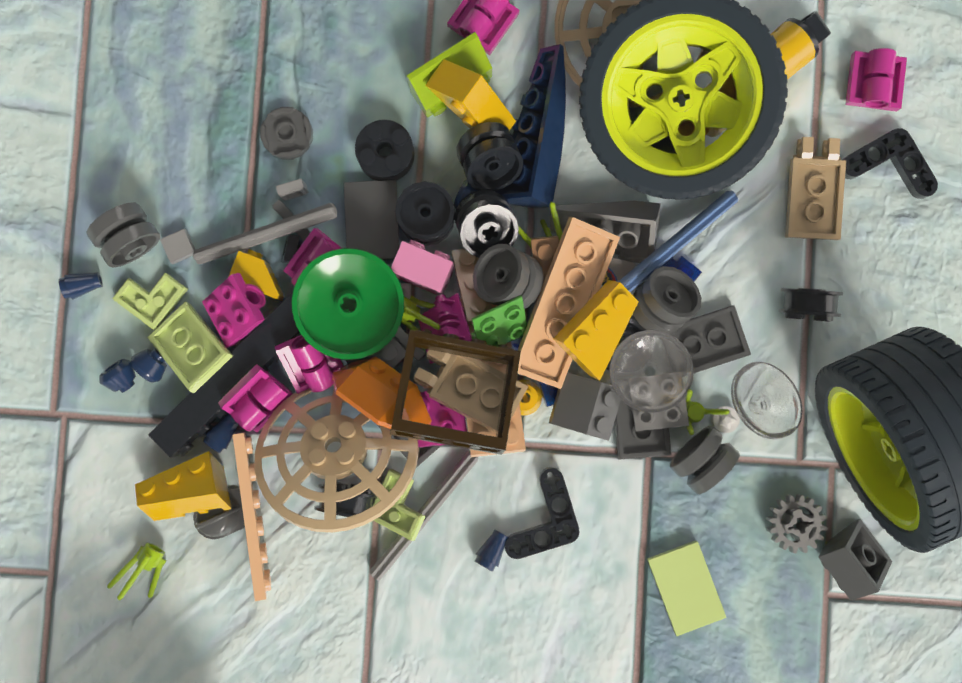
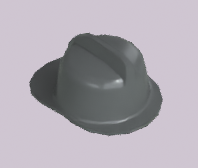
[193,488,245,540]

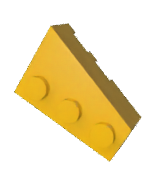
[135,451,232,521]

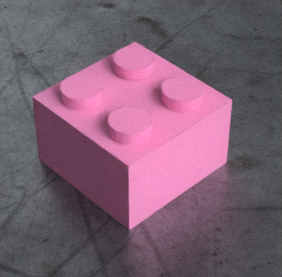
[391,240,454,295]

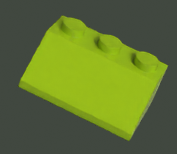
[407,32,492,118]

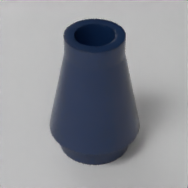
[58,272,103,300]
[203,413,239,453]
[474,529,508,572]

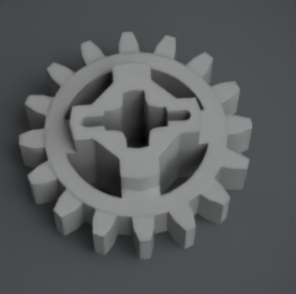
[766,494,828,554]

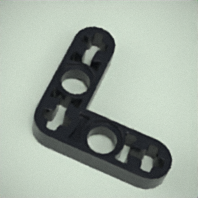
[842,128,938,199]
[505,467,580,559]

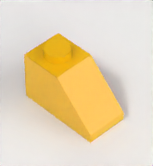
[228,249,284,301]

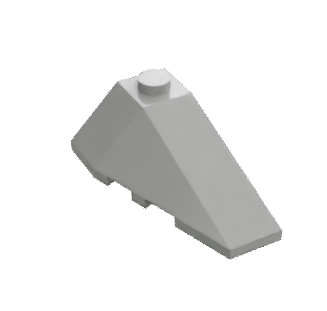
[550,200,661,263]

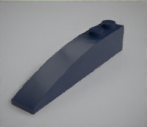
[495,44,566,208]

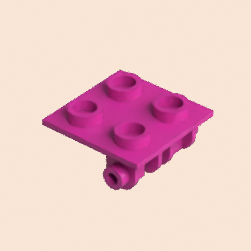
[418,293,472,364]

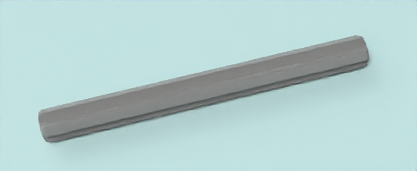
[193,203,337,264]
[369,451,478,581]

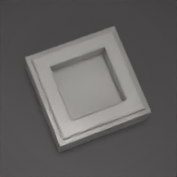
[276,179,309,201]
[160,229,195,264]

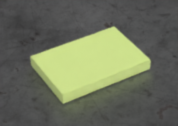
[147,301,233,393]
[647,540,727,636]

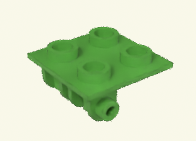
[470,295,527,346]

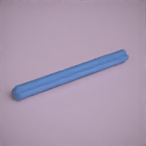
[618,190,738,292]

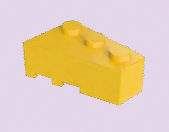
[425,59,516,130]
[553,280,639,381]

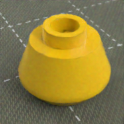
[518,379,542,415]

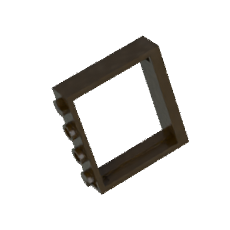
[390,329,521,455]

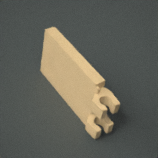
[785,137,846,240]
[413,350,528,433]

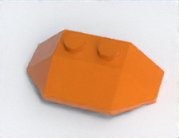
[332,356,432,429]

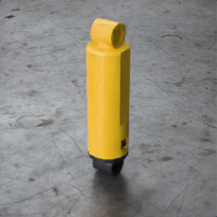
[678,10,831,137]

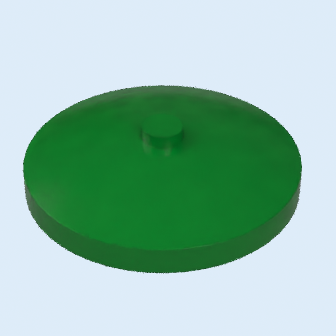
[292,248,404,359]

